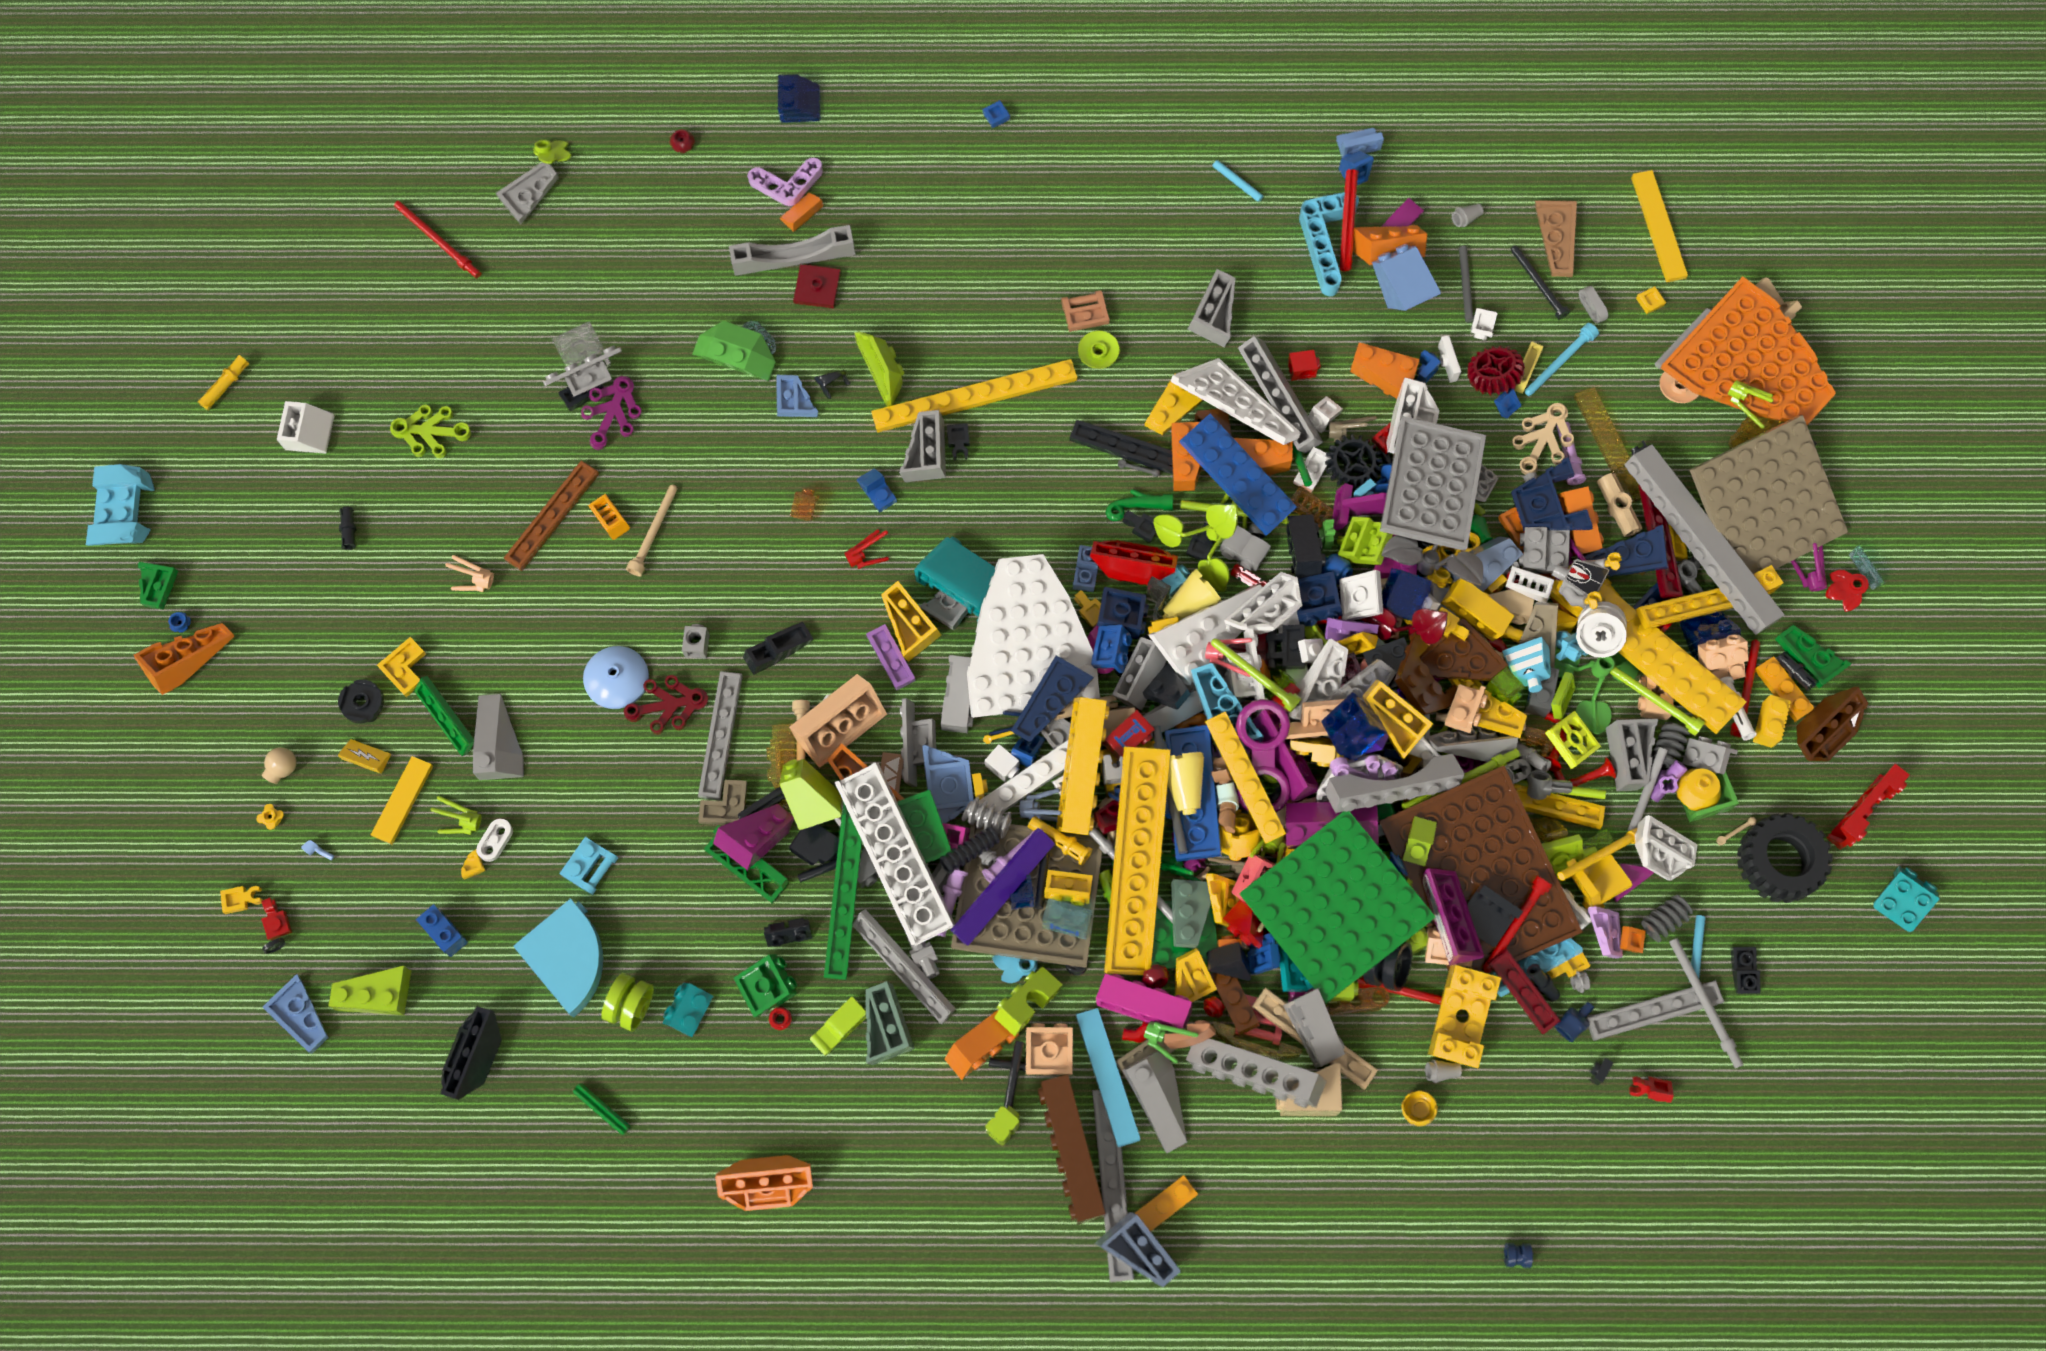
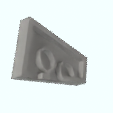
[496,162,559,225]

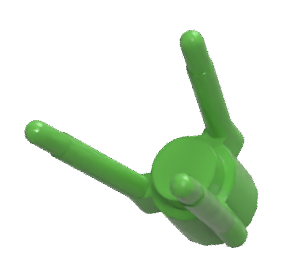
[1144,1021,1199,1063]

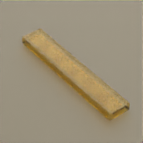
[1574,387,1641,503]

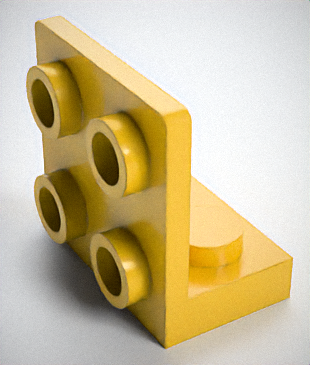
[1566,854,1632,907]

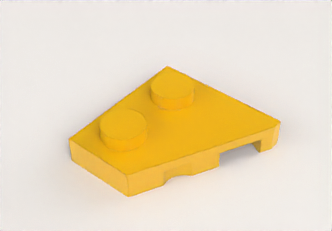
[1206,873,1239,927]

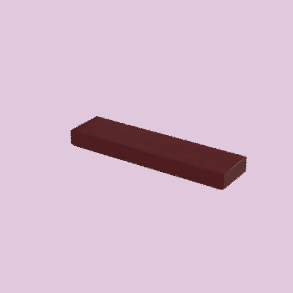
[1487,948,1561,1035]

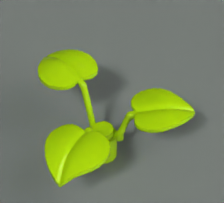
[1153,504,1238,592]

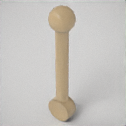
[1716,817,1757,846]

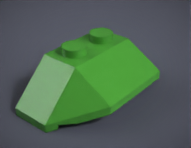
[692,321,776,381]

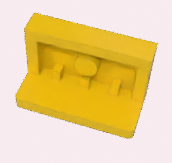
[1044,870,1093,906]

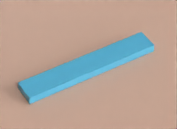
[1076,1008,1140,1147]

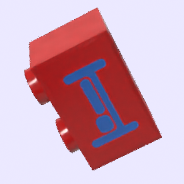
[1101,710,1155,761]

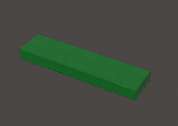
[414,676,474,756]

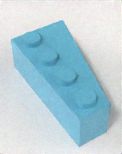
[1191,663,1263,757]

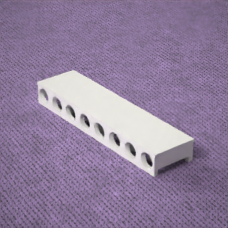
[835,763,955,946]

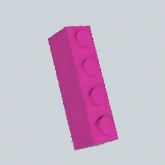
[1096,974,1192,1029]

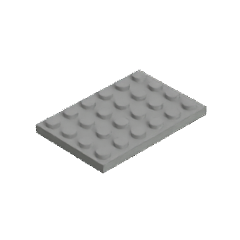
[1380,416,1486,551]

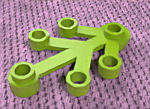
[390,405,471,459]

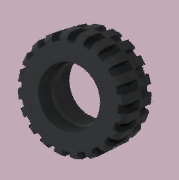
[1737,813,1833,903]

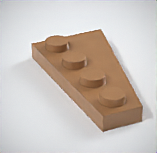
[1535,201,1577,277]

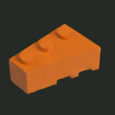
[1353,225,1427,265]
[1350,342,1419,399]
[1171,422,1202,491]
[1557,487,1604,556]

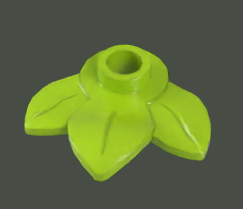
[533,140,571,164]

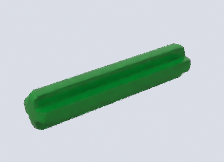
[573,1083,630,1135]

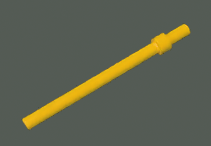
[1558,828,1637,881]

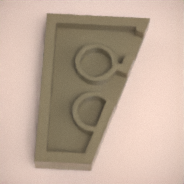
[1518,602,1558,668]

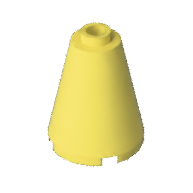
[1162,569,1222,622]
[1167,752,1204,815]

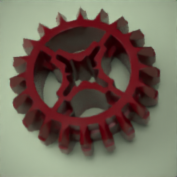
[1467,345,1525,396]

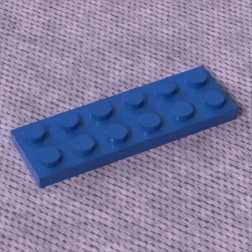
[1179,414,1297,535]
[1165,725,1222,861]

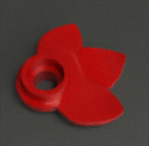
[1825,570,1869,612]

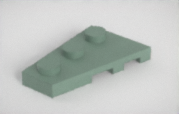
[1171,879,1211,948]

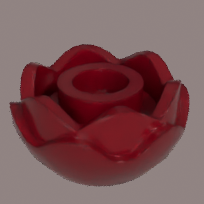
[670,129,695,153]
[1142,964,1169,989]

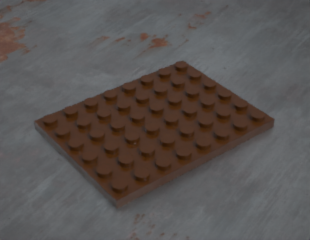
[1379,765,1583,974]

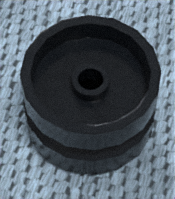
[1363,942,1413,992]

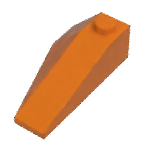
[133,623,234,695]

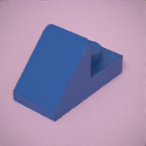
[857,469,897,513]

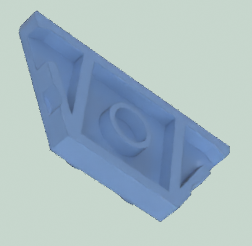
[922,745,974,823]

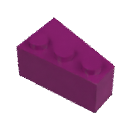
[713,804,794,870]

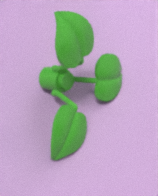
[1554,647,1639,735]

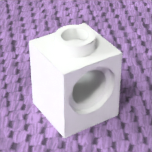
[985,745,1020,782]

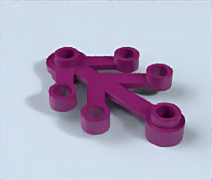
[581,376,641,450]

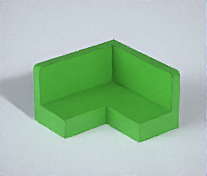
[1681,771,1739,823]

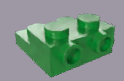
[734,954,798,1018]

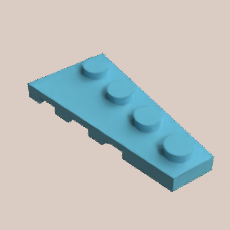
[1490,938,1583,997]

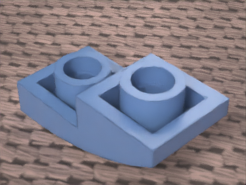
[1073,545,1098,592]

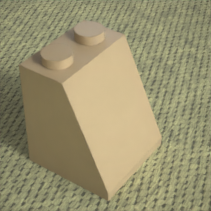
[1276,1063,1342,1116]

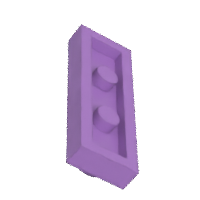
[866,624,915,691]

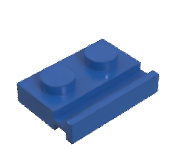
[1247,933,1281,975]

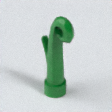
[1105,489,1173,521]

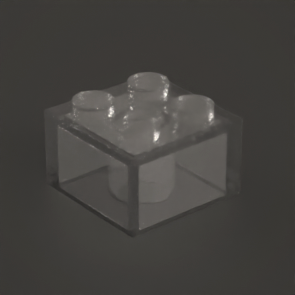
[552,321,611,368]

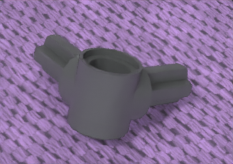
[1677,556,1704,595]
[1527,766,1573,800]

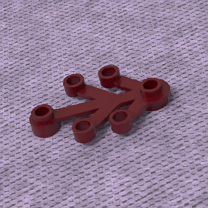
[624,675,708,735]

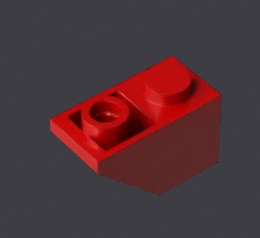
[1223,899,1264,949]

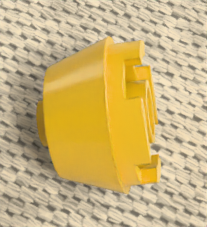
[1676,768,1721,811]

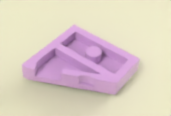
[1588,906,1623,958]

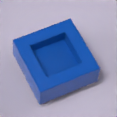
[983,101,1010,128]
[1494,389,1521,418]

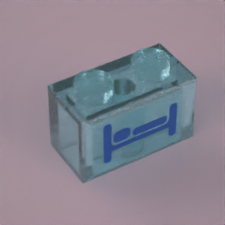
[1042,898,1093,940]

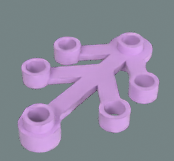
[1330,755,1397,781]

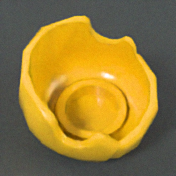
[1401,1090,1438,1127]

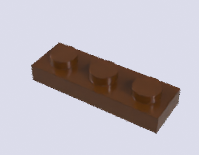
[1210,972,1260,1035]

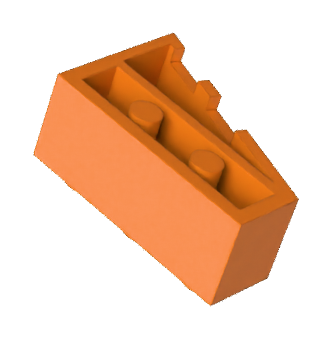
[1234,438,1293,476]
[944,1010,1020,1080]

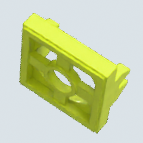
[1545,711,1601,769]

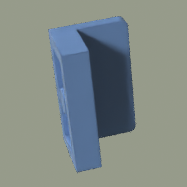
[1336,128,1384,158]

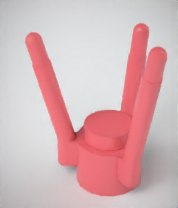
[1205,638,1252,677]

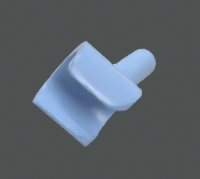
[301,840,334,861]

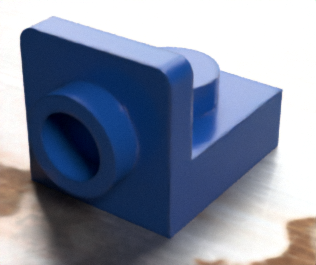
[1416,350,1441,384]

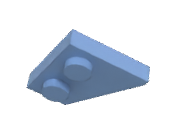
[776,375,818,417]

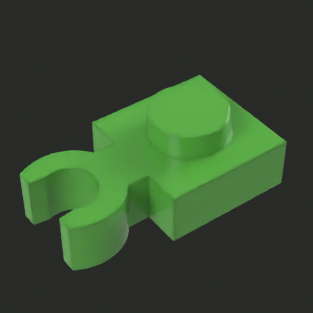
[1318,519,1335,550]

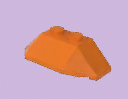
[716,1155,813,1211]

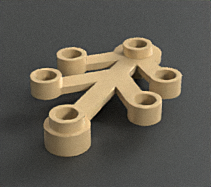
[1512,403,1574,475]

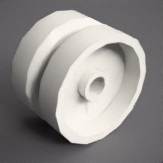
[1576,602,1627,658]

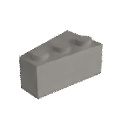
[899,410,946,482]
[941,655,974,734]
[1606,719,1658,791]
[1283,988,1345,1068]

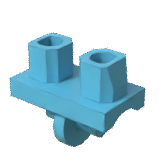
[1555,631,1588,662]

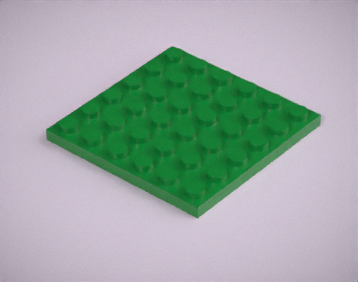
[1239,811,1436,1004]

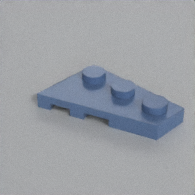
[263,974,329,1054]

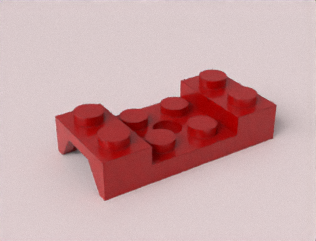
[1826,763,1910,850]

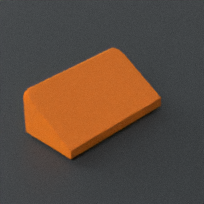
[780,193,823,231]

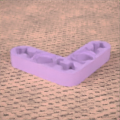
[748,158,823,206]

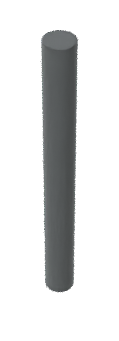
[1459,246,1473,323]

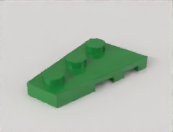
[1775,625,1852,689]

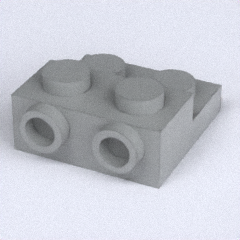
[1519,527,1570,574]

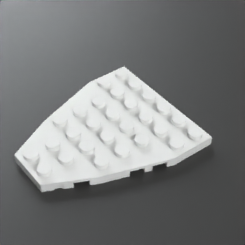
[967,554,1100,717]

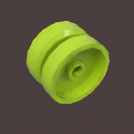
[601,973,654,1032]

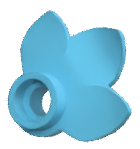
[993,955,1037,983]

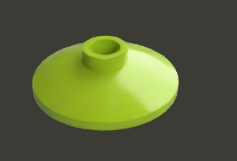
[1078,331,1119,369]

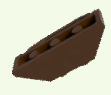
[1796,686,1868,762]

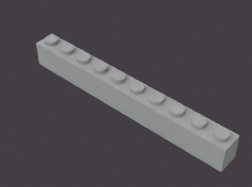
[1625,445,1784,635]

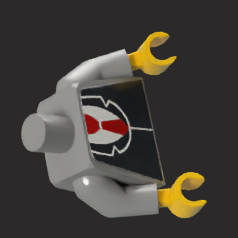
[1552,552,1622,609]

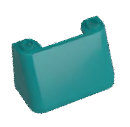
[914,537,995,622]

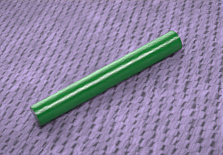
[1292,443,1312,487]

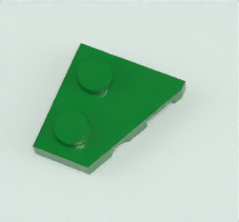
[138,562,178,610]

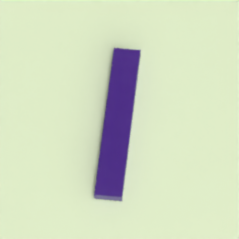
[951,828,1055,946]

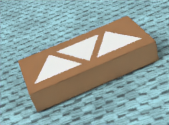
[881,752,904,793]

